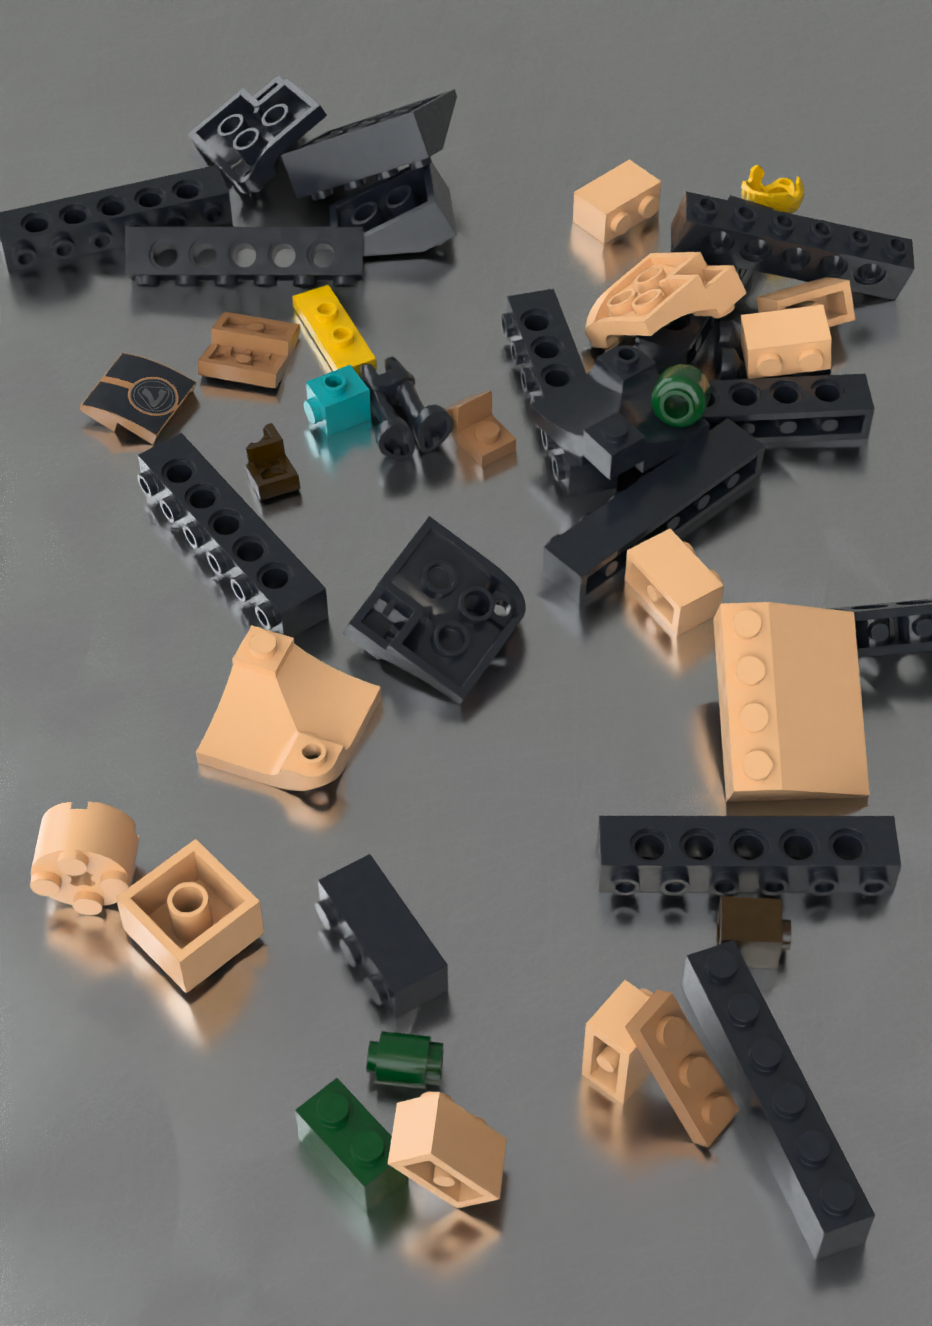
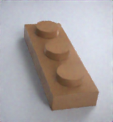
[625,989,740,1148]

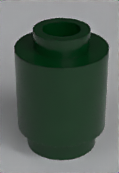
[366,1031,444,1089]

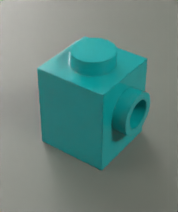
[303,365,371,437]

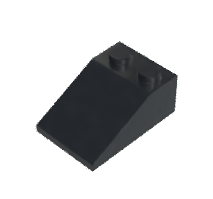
[329,163,457,256]

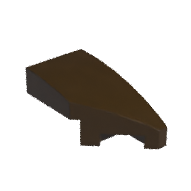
[246,423,301,500]

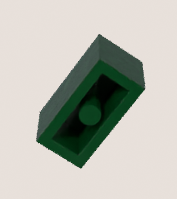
[295,1078,409,1214]

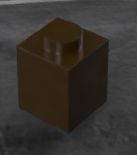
[716,896,791,969]

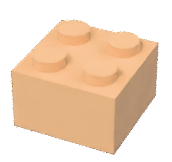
[116,839,265,993]

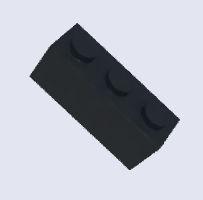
[315,854,448,1019]

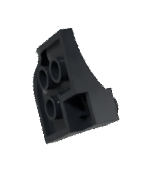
[187,75,327,193]
[529,345,710,480]
[343,516,526,705]

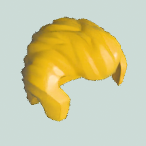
[741,165,805,214]

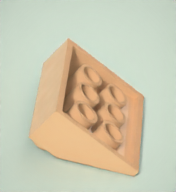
[713,602,870,802]

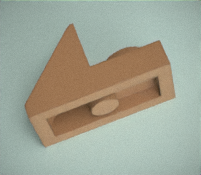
[444,390,516,468]

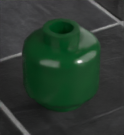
[651,364,711,428]

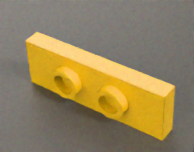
[292,285,377,375]

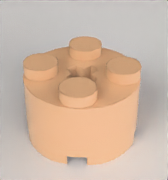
[30,801,139,915]

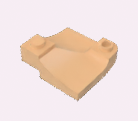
[584,252,747,350]
[196,625,382,791]

